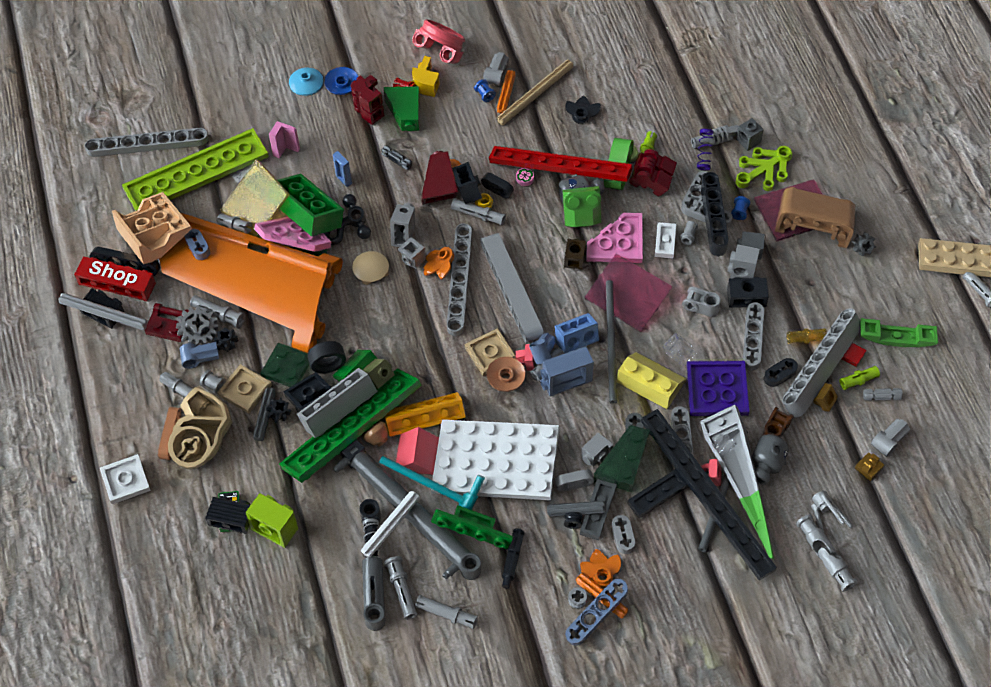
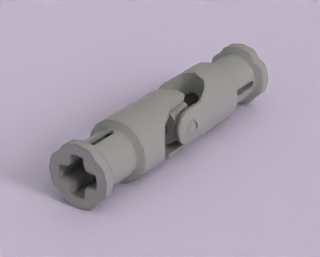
[796,514,858,592]

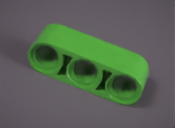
[604,137,634,190]

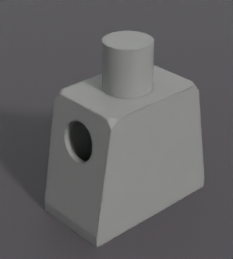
[390,203,415,247]

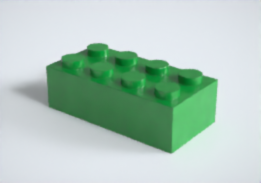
[269,173,344,237]

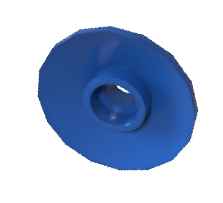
[324,67,358,95]

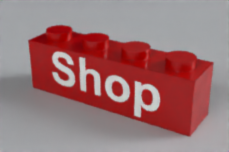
[74,256,156,301]

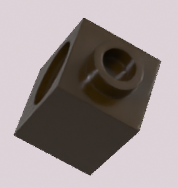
[564,239,586,270]

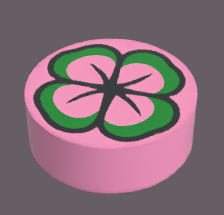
[516,168,534,186]

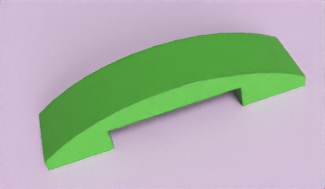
[860,318,938,347]

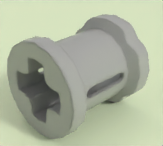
[200,370,226,394]

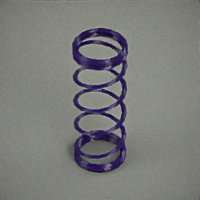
[697,129,714,170]

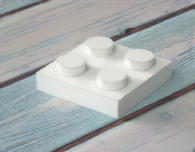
[100,454,151,504]

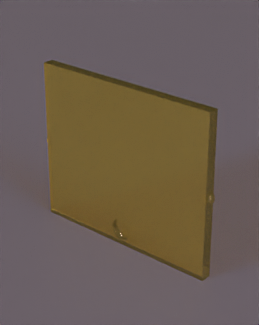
[220,159,290,245]

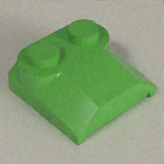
[562,186,601,227]

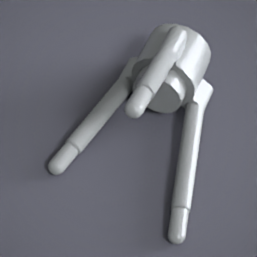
[811,491,853,532]

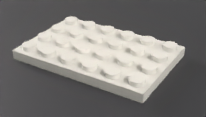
[431,420,559,500]

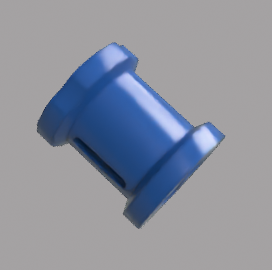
[474,79,496,102]
[731,196,750,220]

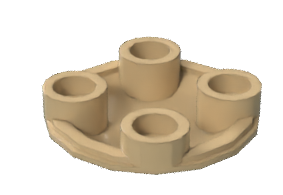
[352,251,389,285]

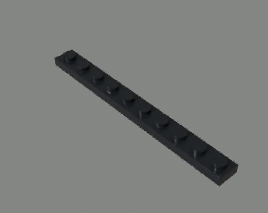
[641,409,777,581]

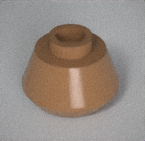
[363,421,389,446]

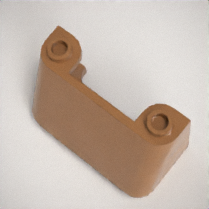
[775,187,856,248]

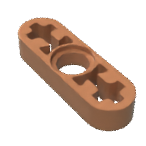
[158,407,181,460]

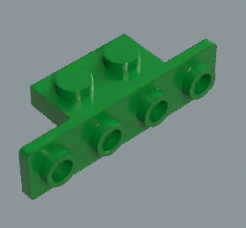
[431,505,513,549]

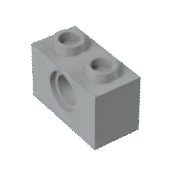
[728,244,760,278]

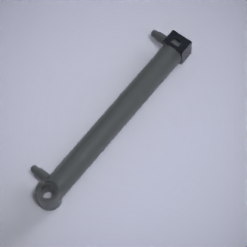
[333,440,481,580]

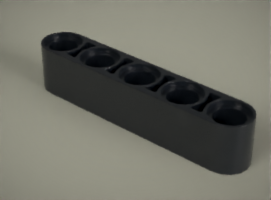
[701,172,729,257]

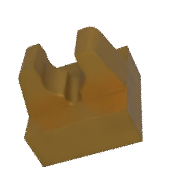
[813,383,838,412]
[855,452,884,481]

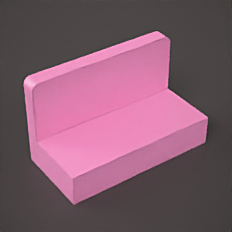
[269,121,300,158]

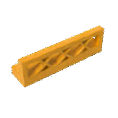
[384,392,466,437]

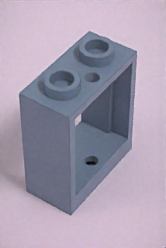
[540,346,594,396]

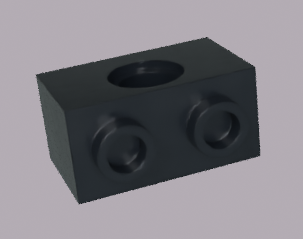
[727,277,769,308]

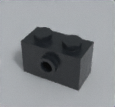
[452,162,482,204]

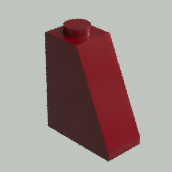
[421,151,458,205]

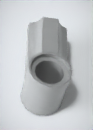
[483,52,509,86]
[871,419,910,457]

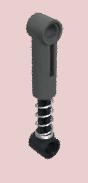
[359,499,386,631]

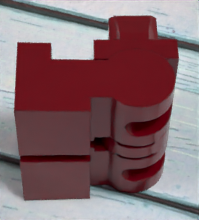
[351,75,385,125]
[629,149,677,197]

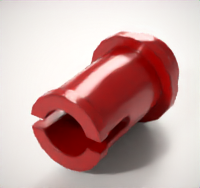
[393,77,416,87]

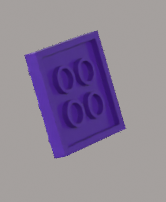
[686,361,750,416]

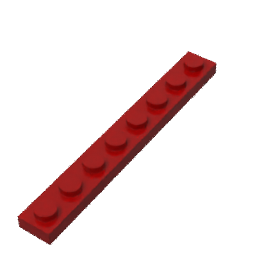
[489,146,632,182]

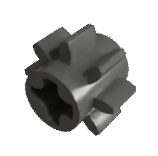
[852,232,876,256]

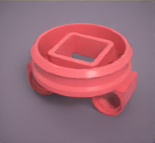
[412,19,465,64]

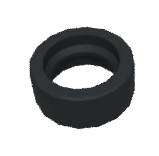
[308,341,346,374]

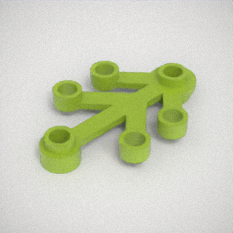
[736,146,793,191]

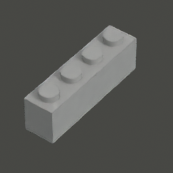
[297,368,377,438]

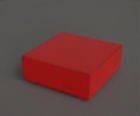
[841,343,867,367]

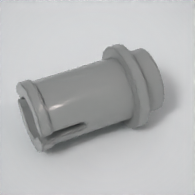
[680,221,698,245]

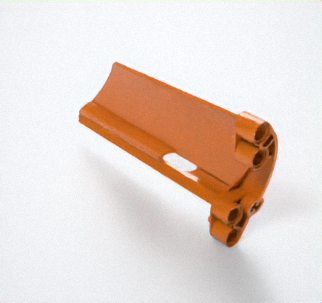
[159,212,343,353]

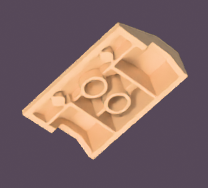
[112,192,192,264]

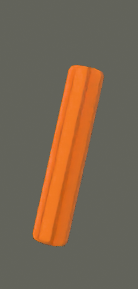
[497,70,516,114]
[576,573,628,619]

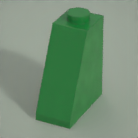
[384,86,420,131]

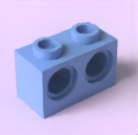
[555,313,599,353]

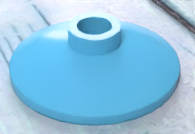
[289,68,324,96]

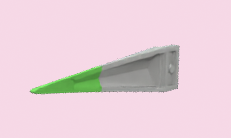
[700,405,774,560]

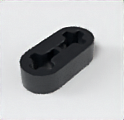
[481,172,514,199]
[764,358,798,387]

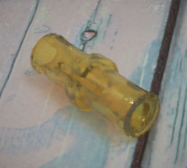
[786,328,827,344]

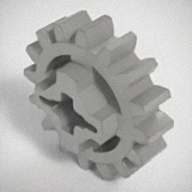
[176,306,218,346]

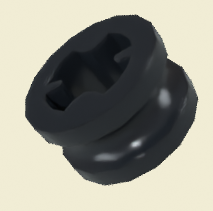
[564,512,583,529]

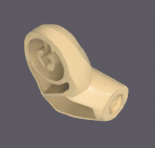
[168,385,232,469]

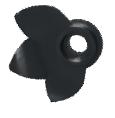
[565,96,601,124]

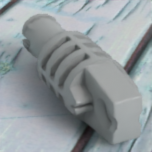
[691,125,738,149]

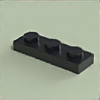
[627,469,688,518]

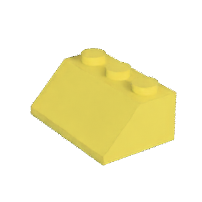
[617,352,686,409]

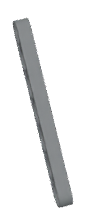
[85,128,208,157]
[447,223,472,336]

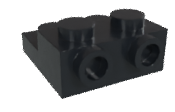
[283,372,332,413]

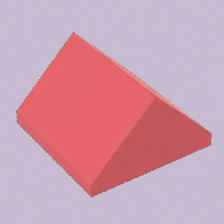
[396,427,439,475]

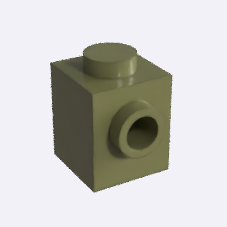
[363,359,395,389]

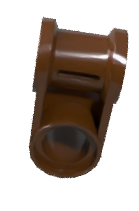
[762,407,794,438]

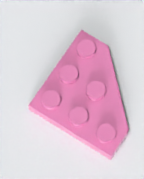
[586,213,643,263]
[255,217,331,252]

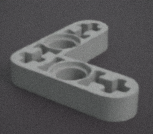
[681,171,732,228]

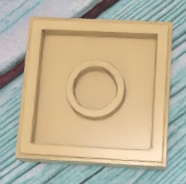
[464,328,516,376]
[217,364,272,414]

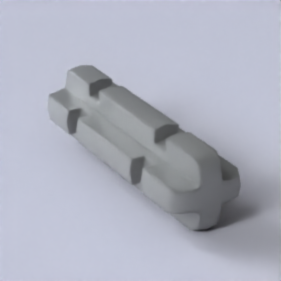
[863,388,902,400]

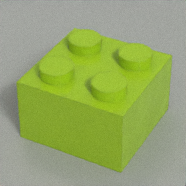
[246,493,298,548]

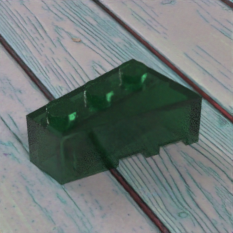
[594,425,650,492]

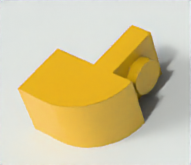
[412,56,440,97]

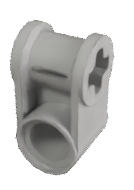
[682,287,720,317]

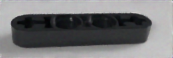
[89,247,160,276]

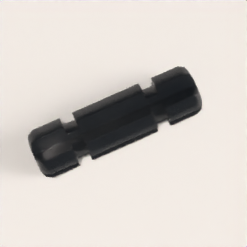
[381,145,412,170]

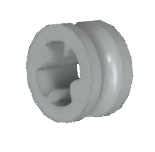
[568,587,587,609]

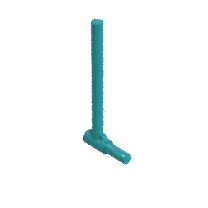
[379,456,485,510]

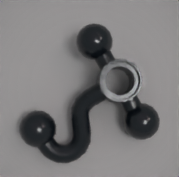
[323,194,371,245]

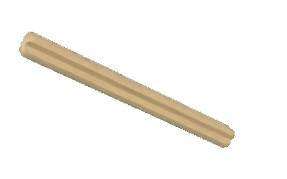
[497,59,573,125]

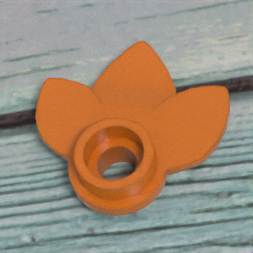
[424,247,454,280]
[580,549,621,587]

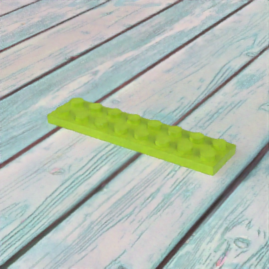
[122,128,269,211]

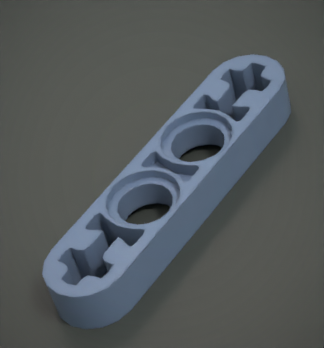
[565,579,628,646]

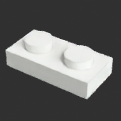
[655,222,676,258]

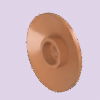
[487,356,525,392]

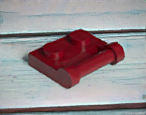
[145,303,192,343]

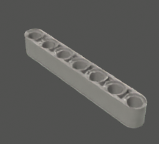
[480,233,544,343]
[782,308,861,418]

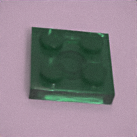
[261,343,310,387]

